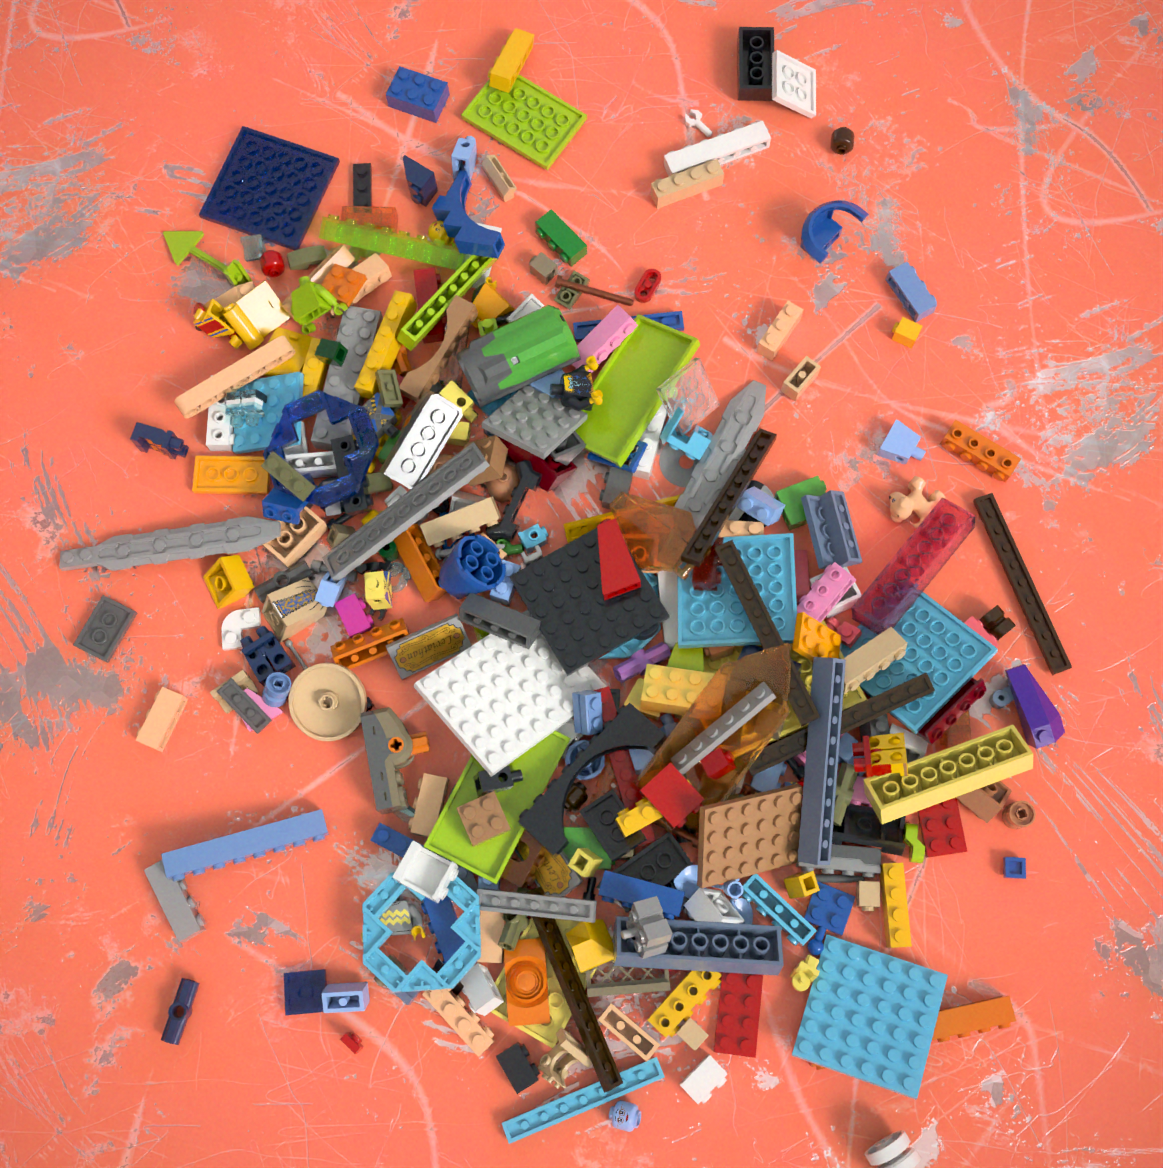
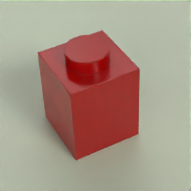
[700,747,736,780]

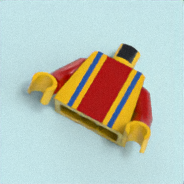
[193,299,243,349]

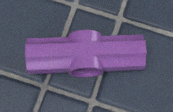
[613,642,671,683]

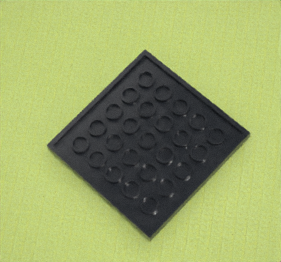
[509,527,670,676]

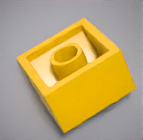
[203,555,254,609]

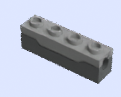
[796,844,881,878]

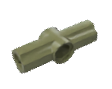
[833,763,858,826]
[498,887,530,951]

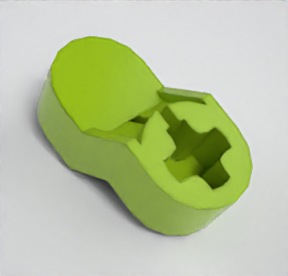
[903,822,925,864]

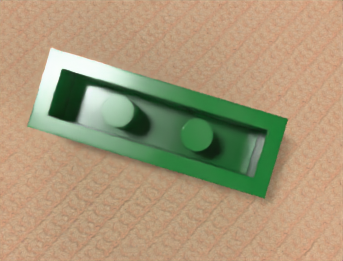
[535,209,587,267]

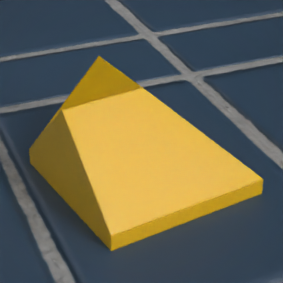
[565,919,614,973]

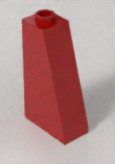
[597,518,641,601]

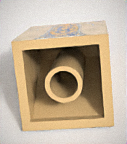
[262,577,327,643]

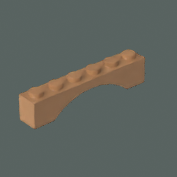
[399,295,478,403]

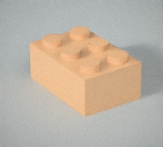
[262,506,329,569]

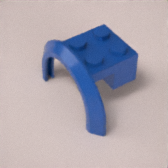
[800,200,869,264]

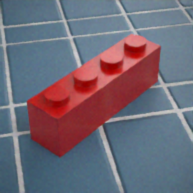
[413,267,447,344]

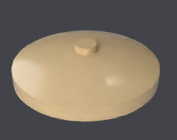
[289,662,367,741]

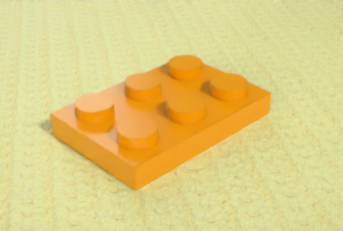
[792,612,841,662]

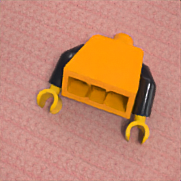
[471,276,515,329]

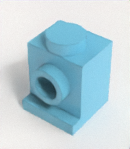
[518,523,549,554]

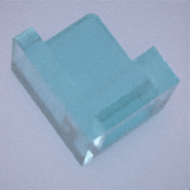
[240,234,266,262]

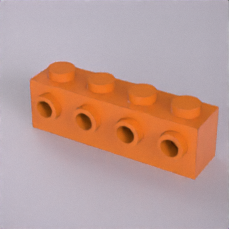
[940,419,1021,482]
[393,524,447,602]
[330,618,410,669]

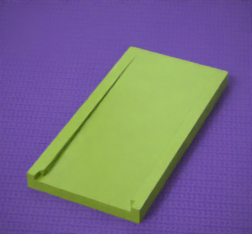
[575,314,700,468]
[423,731,571,885]

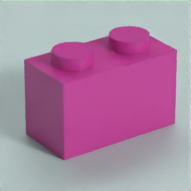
[335,593,374,638]

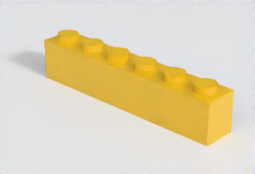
[354,290,418,399]

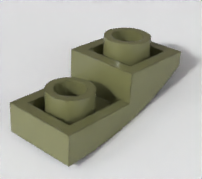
[287,246,327,270]
[554,270,590,309]
[365,472,392,495]

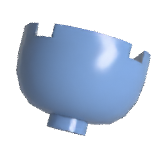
[565,740,605,780]

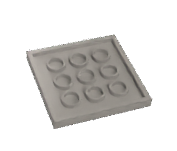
[482,385,587,460]

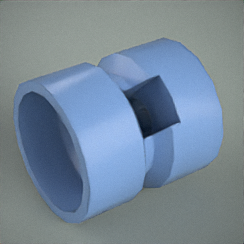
[262,672,291,707]

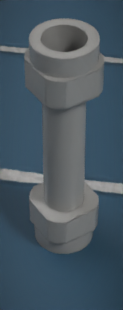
[310,560,358,582]

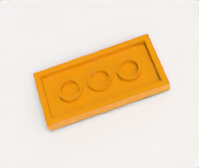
[192,456,270,494]

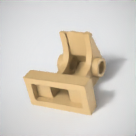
[537,1028,592,1089]

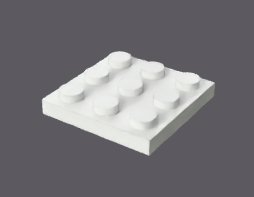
[772,50,816,119]

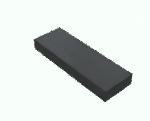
[217,678,273,734]

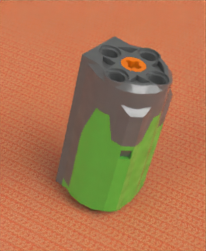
[456,305,581,407]

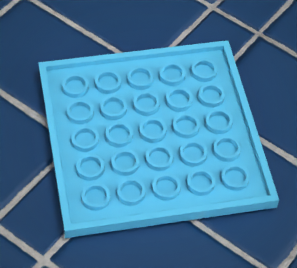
[677,533,797,648]
[840,579,998,734]
[792,934,948,1100]

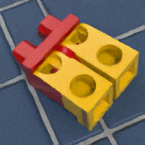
[852,732,909,777]

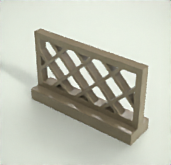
[586,960,671,997]

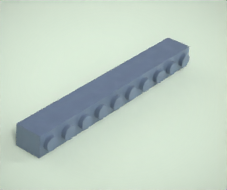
[798,657,846,865]

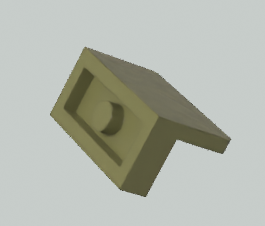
[375,370,403,413]

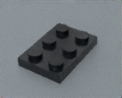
[579,789,647,863]

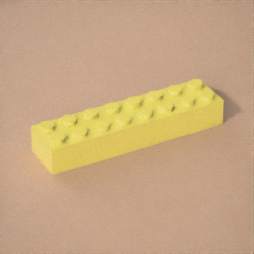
[863,725,1033,824]

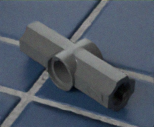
[254,560,313,603]

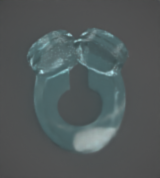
[388,562,411,593]

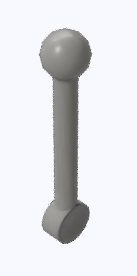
[285,640,308,670]

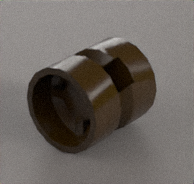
[979,605,1016,641]

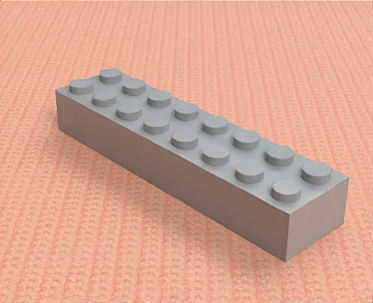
[311,306,383,451]

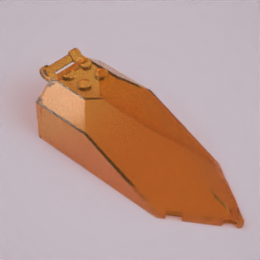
[632,643,791,833]

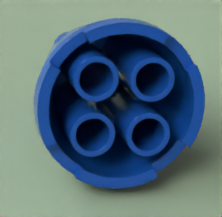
[438,535,506,599]

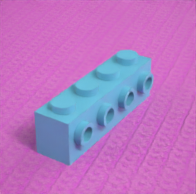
[741,874,817,946]

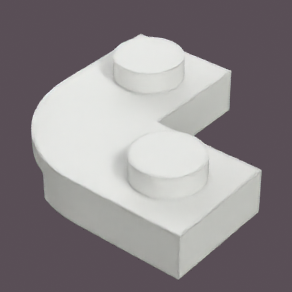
[221,607,261,651]

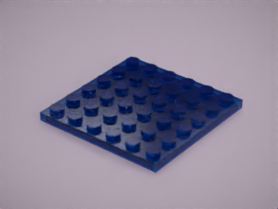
[199,126,340,250]

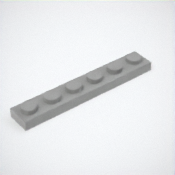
[671,681,776,775]
[477,888,597,923]

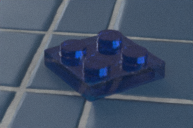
[284,969,327,1016]

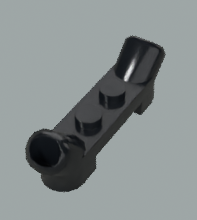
[486,460,542,543]

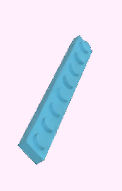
[501,1056,665,1144]

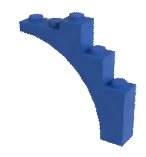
[432,170,505,259]

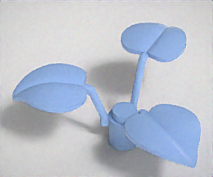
[673,864,753,924]

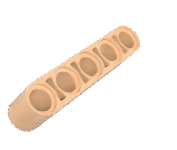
[281,244,355,319]

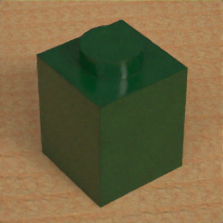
[315,338,348,367]

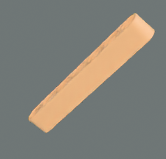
[174,336,295,418]

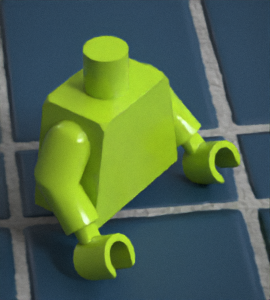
[291,276,348,335]

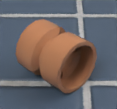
[1002,801,1036,830]

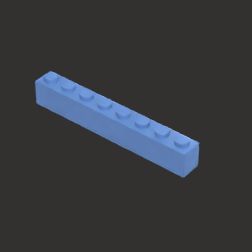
[161,809,329,882]

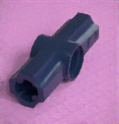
[161,978,200,1045]

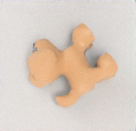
[889,476,945,530]

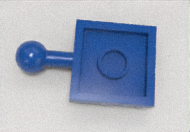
[804,882,855,956]

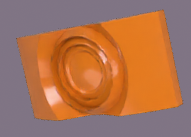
[504,938,550,1026]

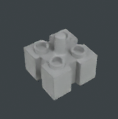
[621,896,673,959]

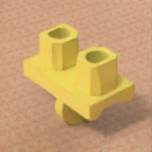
[789,955,820,992]

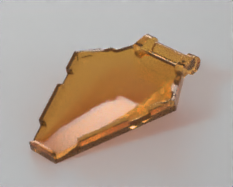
[609,492,711,580]

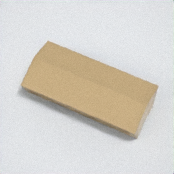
[482,155,517,202]

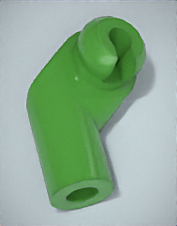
[496,538,524,556]

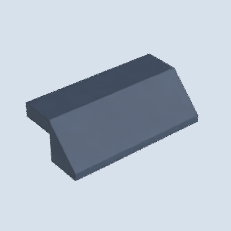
[801,490,862,569]

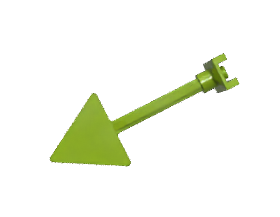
[163,231,252,287]

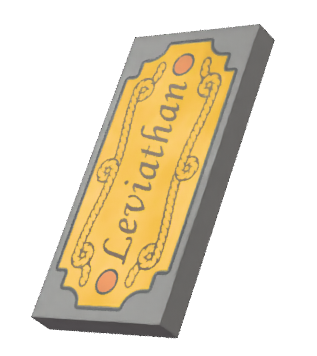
[386,613,472,679]
[514,840,583,897]

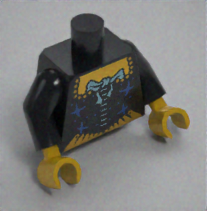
[550,355,603,411]

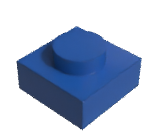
[1003,857,1026,879]

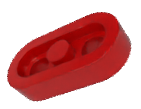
[634,269,661,303]

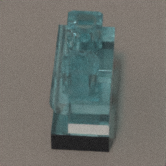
[225,389,267,428]

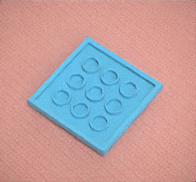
[233,372,304,454]

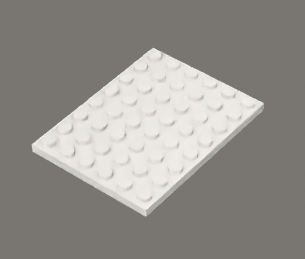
[414,609,607,777]

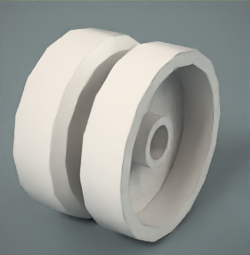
[864,1130,921,1168]

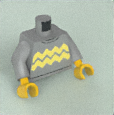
[361,896,426,943]

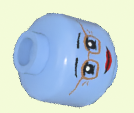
[609,1100,641,1132]

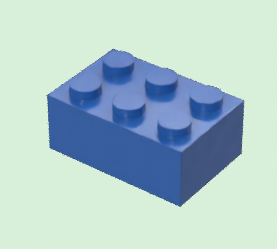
[386,66,450,123]

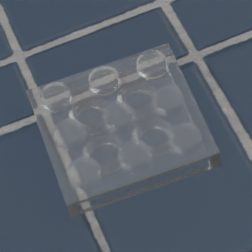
[656,357,720,436]

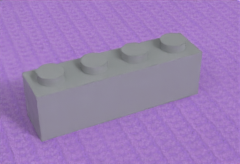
[144,860,206,942]

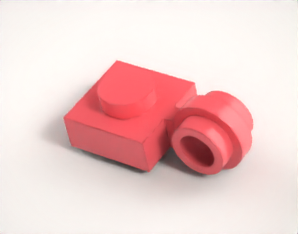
[825,617,862,648]

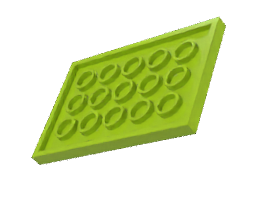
[461,75,587,171]

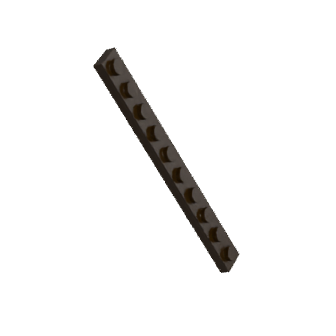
[681,428,777,567]
[973,493,1072,676]
[714,540,820,726]
[743,673,935,776]
[525,886,623,1093]

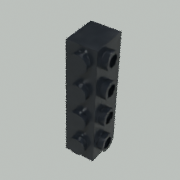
[330,435,374,516]

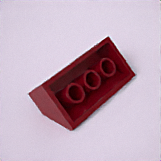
[498,436,578,492]

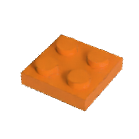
[321,263,367,307]

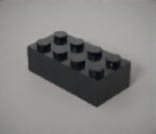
[737,27,774,101]
[613,831,694,913]

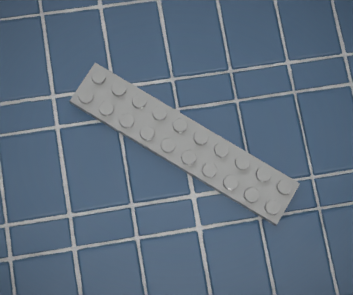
[322,442,490,582]

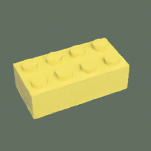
[641,664,726,720]

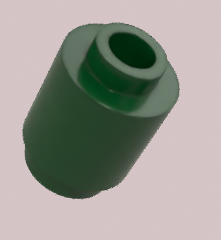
[378,541,399,562]

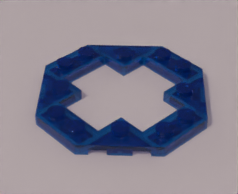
[263,390,380,509]

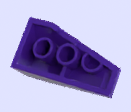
[1005,664,1065,749]

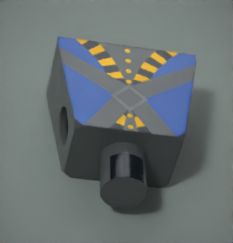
[352,392,399,439]

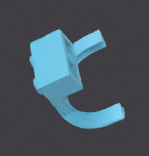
[660,396,712,460]

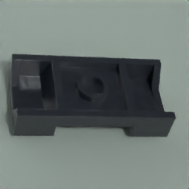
[832,804,906,856]

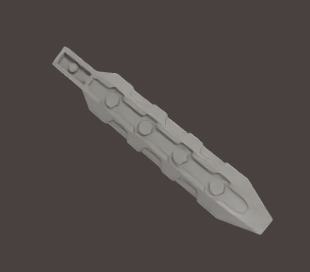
[658,380,766,568]
[59,516,281,571]

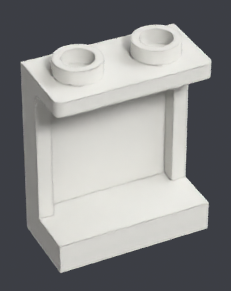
[393,841,459,903]

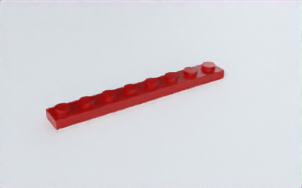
[593,686,656,846]

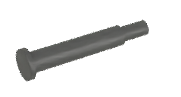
[815,874,865,883]

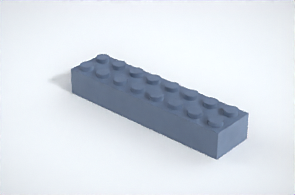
[613,916,784,976]

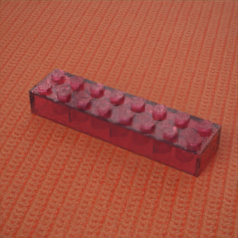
[851,497,976,635]

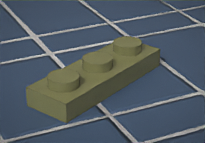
[261,451,316,502]

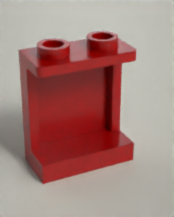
[639,762,705,829]

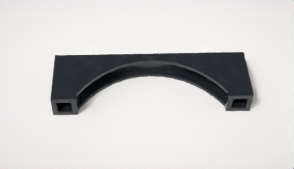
[518,703,666,858]

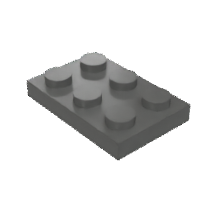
[73,595,138,663]

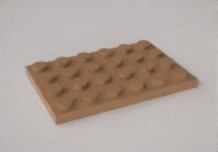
[697,784,803,889]

